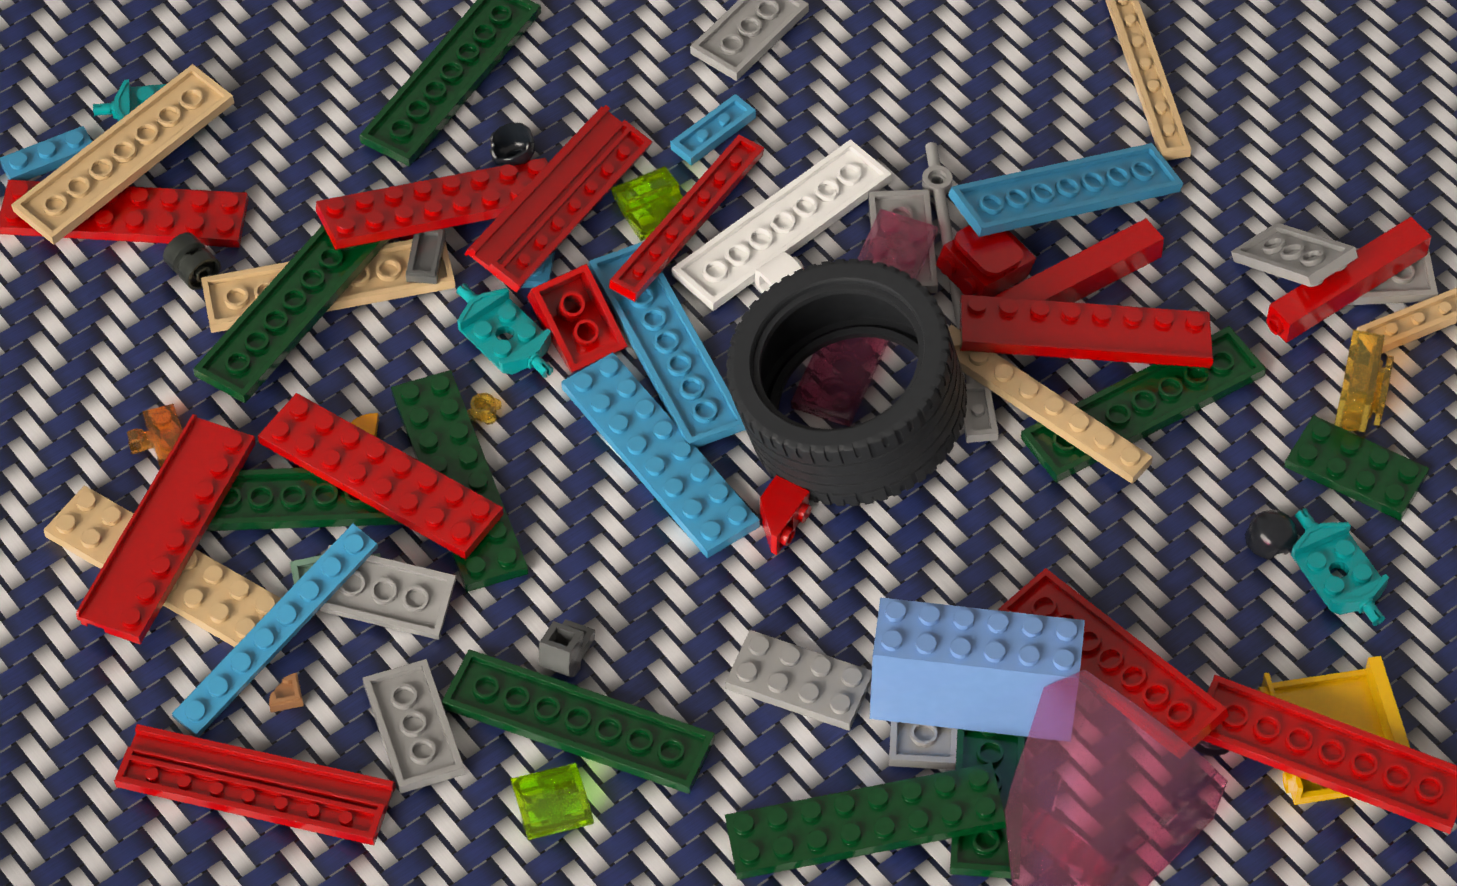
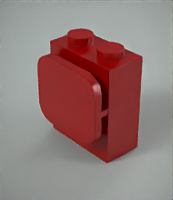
[935,225,1036,297]

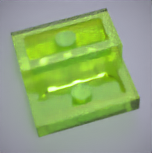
[611,166,683,241]
[510,763,594,840]

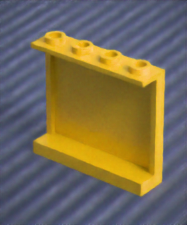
[1257,656,1410,805]

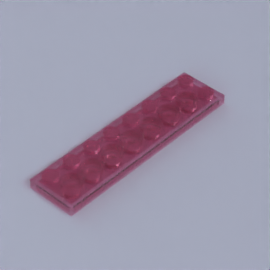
[791,209,938,427]

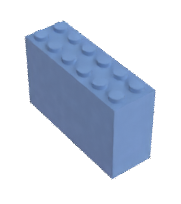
[869,597,1085,742]

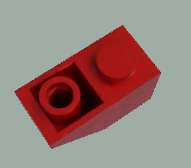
[760,475,812,555]

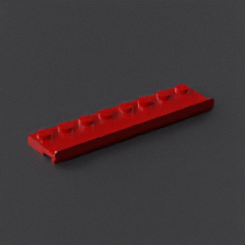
[464,105,652,293]
[960,295,1214,368]
[76,414,256,645]
[114,724,396,846]

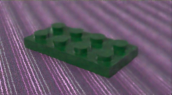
[1284,415,1429,521]

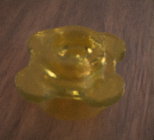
[467,393,502,425]

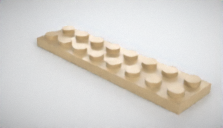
[11,64,234,245]
[201,239,455,333]
[44,485,281,647]

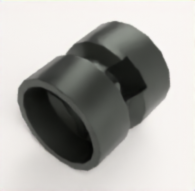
[163,232,221,290]

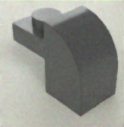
[538,619,595,677]

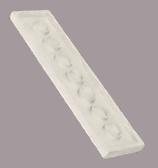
[672,140,892,311]

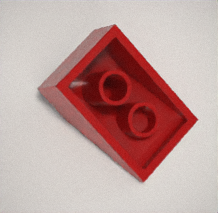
[527,264,628,373]

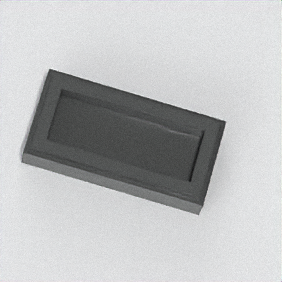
[406,229,446,284]

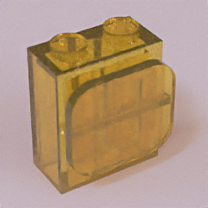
[1334,330,1394,432]

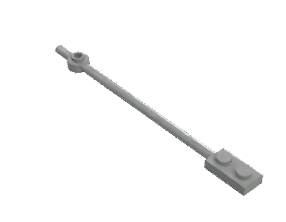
[922,142,998,443]

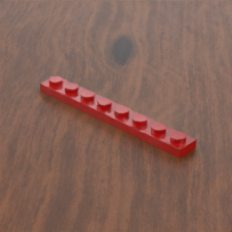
[609,134,764,302]

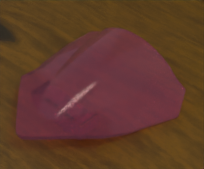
[1005,670,1228,886]

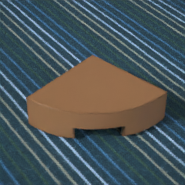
[269,673,304,713]

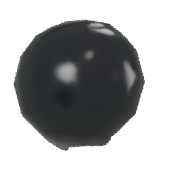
[490,123,535,166]
[1245,510,1298,560]

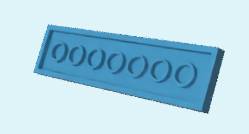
[948,143,1183,237]
[589,241,746,448]
[561,352,760,558]

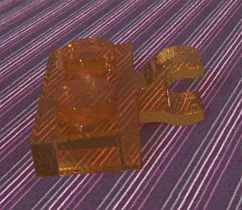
[127,404,183,467]

